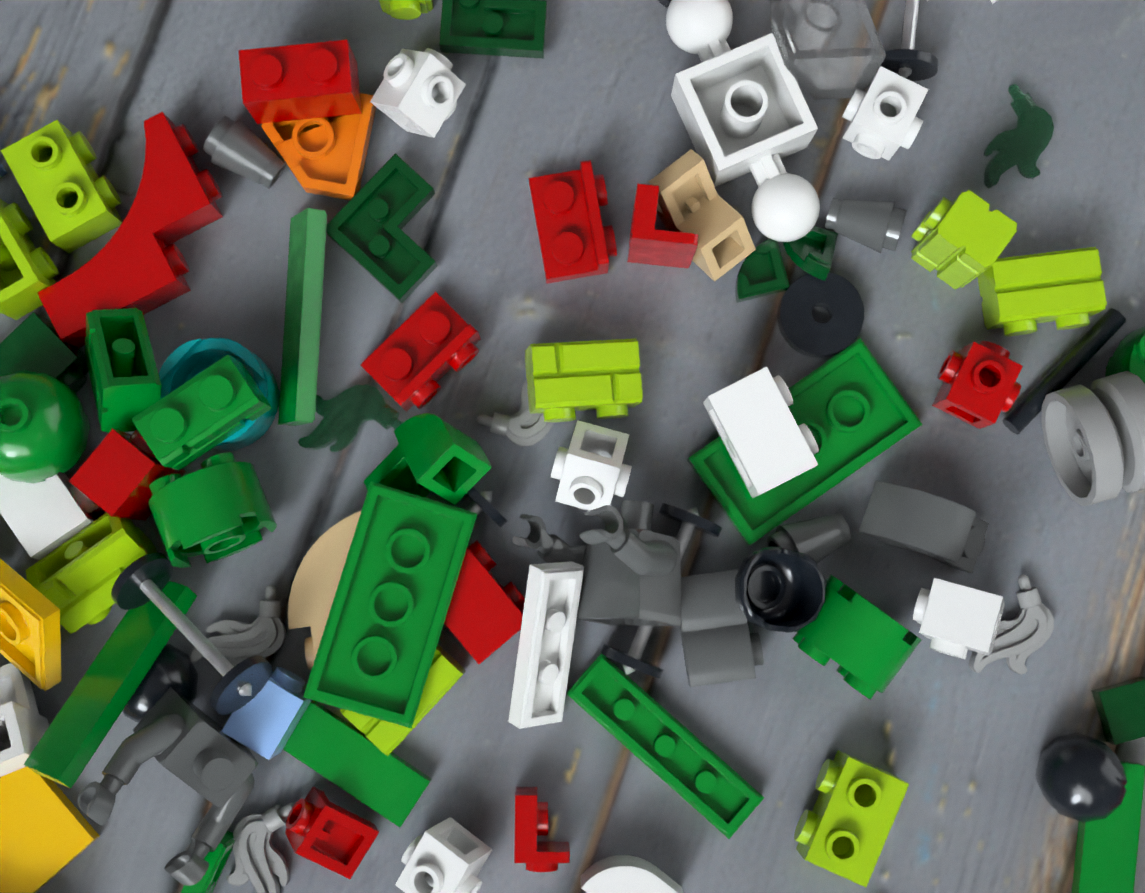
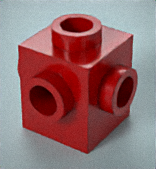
[932,341,1023,429]

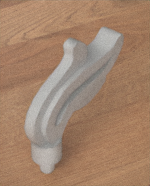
[477,379,555,447]
[969,574,1054,675]
[190,584,286,666]
[226,803,294,893]

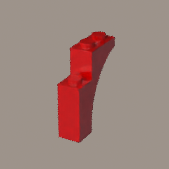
[37,111,223,348]

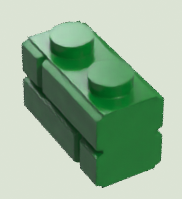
[85,308,162,433]
[132,355,272,470]

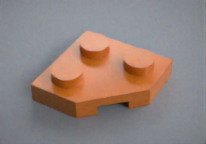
[261,93,376,200]

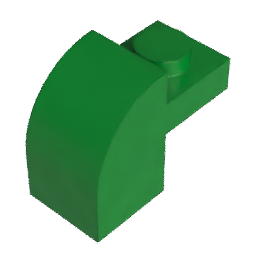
[364,413,492,505]

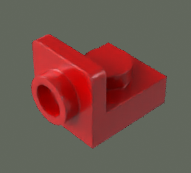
[285,787,379,879]
[514,787,570,872]

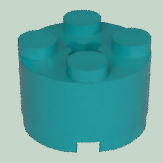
[159,338,280,452]

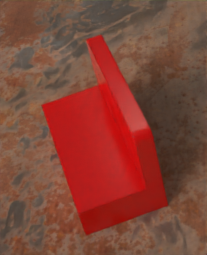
[627,184,699,268]

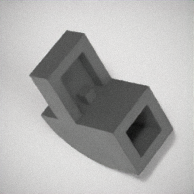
[859,481,989,573]

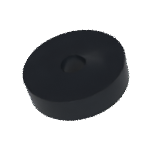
[777,272,864,358]

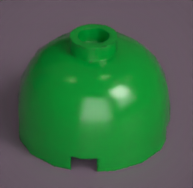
[0,370,90,484]

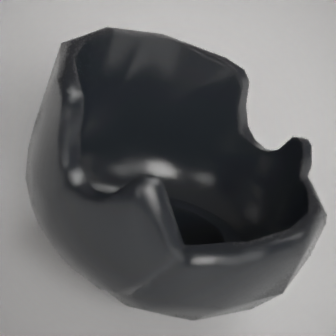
[735,547,826,633]
[122,644,198,723]
[1036,732,1128,823]

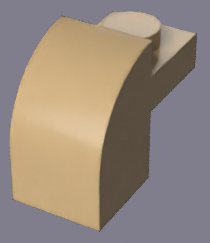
[649,149,756,281]

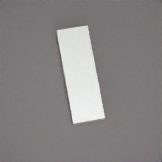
[508,561,584,729]

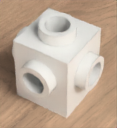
[370,48,466,138]
[842,66,929,161]
[551,420,632,511]
[395,817,493,893]

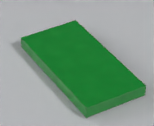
[687,338,922,546]
[303,481,477,728]

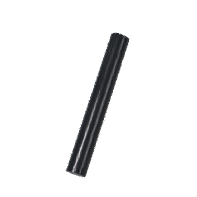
[1003,308,1126,434]

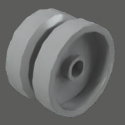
[1041,371,1145,506]

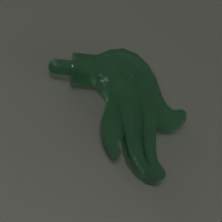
[984,84,1054,189]
[298,384,403,453]

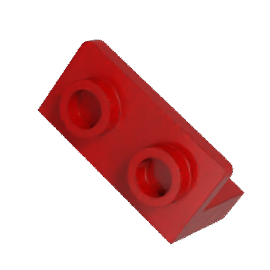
[528,160,617,284]
[360,292,481,412]

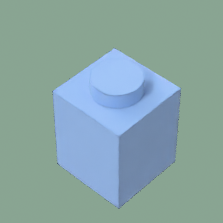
[221,666,311,760]

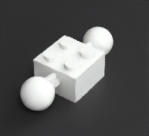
[666,0,820,242]

